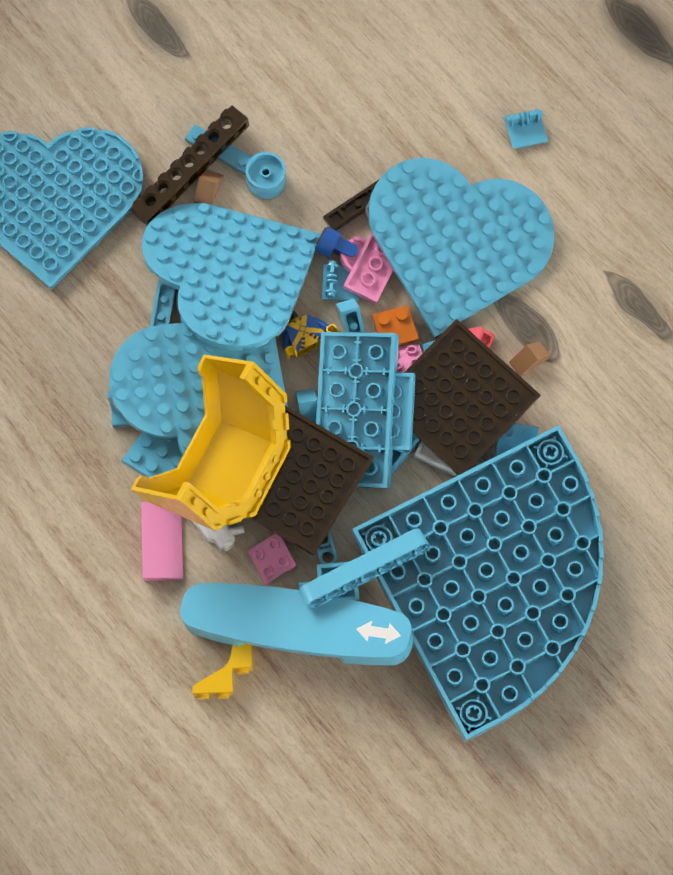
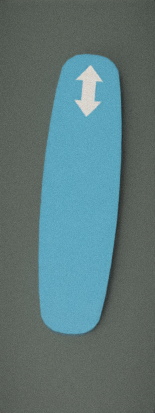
[180,583,413,665]

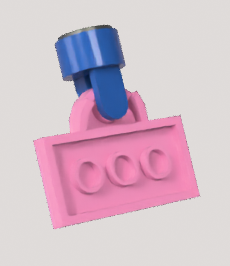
[315,226,393,305]

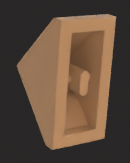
[194,170,224,205]
[509,341,551,376]

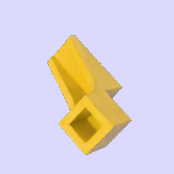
[192,644,253,700]

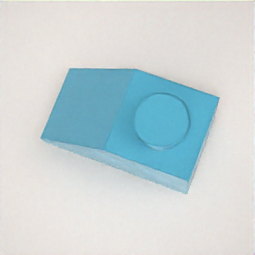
[336,299,365,333]

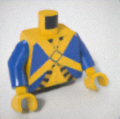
[282,310,339,360]

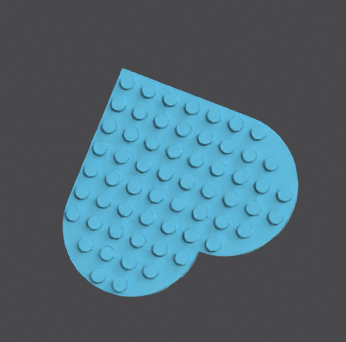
[0,127,144,290]
[368,158,554,338]
[142,203,321,350]
[109,323,288,456]

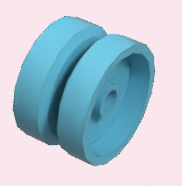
[245,152,286,199]

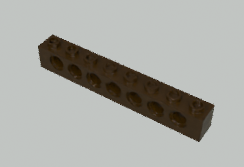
[131,105,249,226]

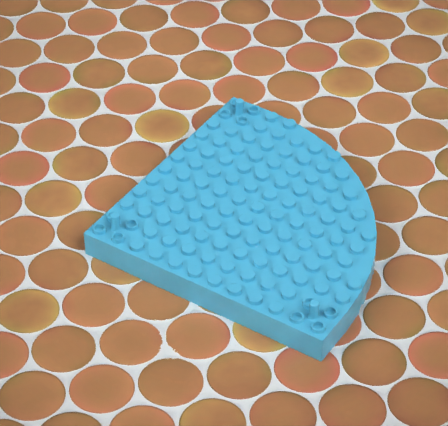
[352,425,604,743]

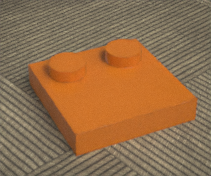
[372,305,419,346]

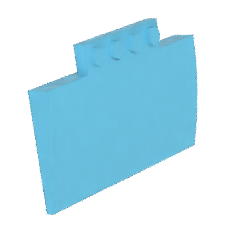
[316,332,416,489]

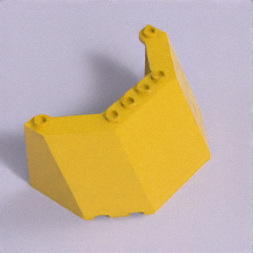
[131,355,291,531]

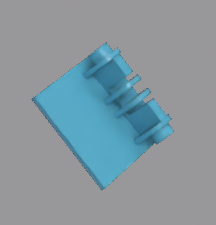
[504,109,548,149]
[322,261,359,301]
[495,424,539,457]

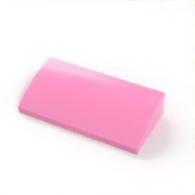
[141,502,183,582]

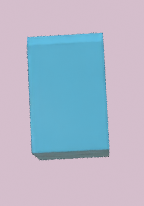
[296,389,317,423]

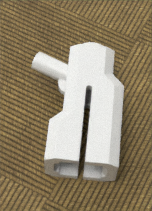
[192,521,245,551]

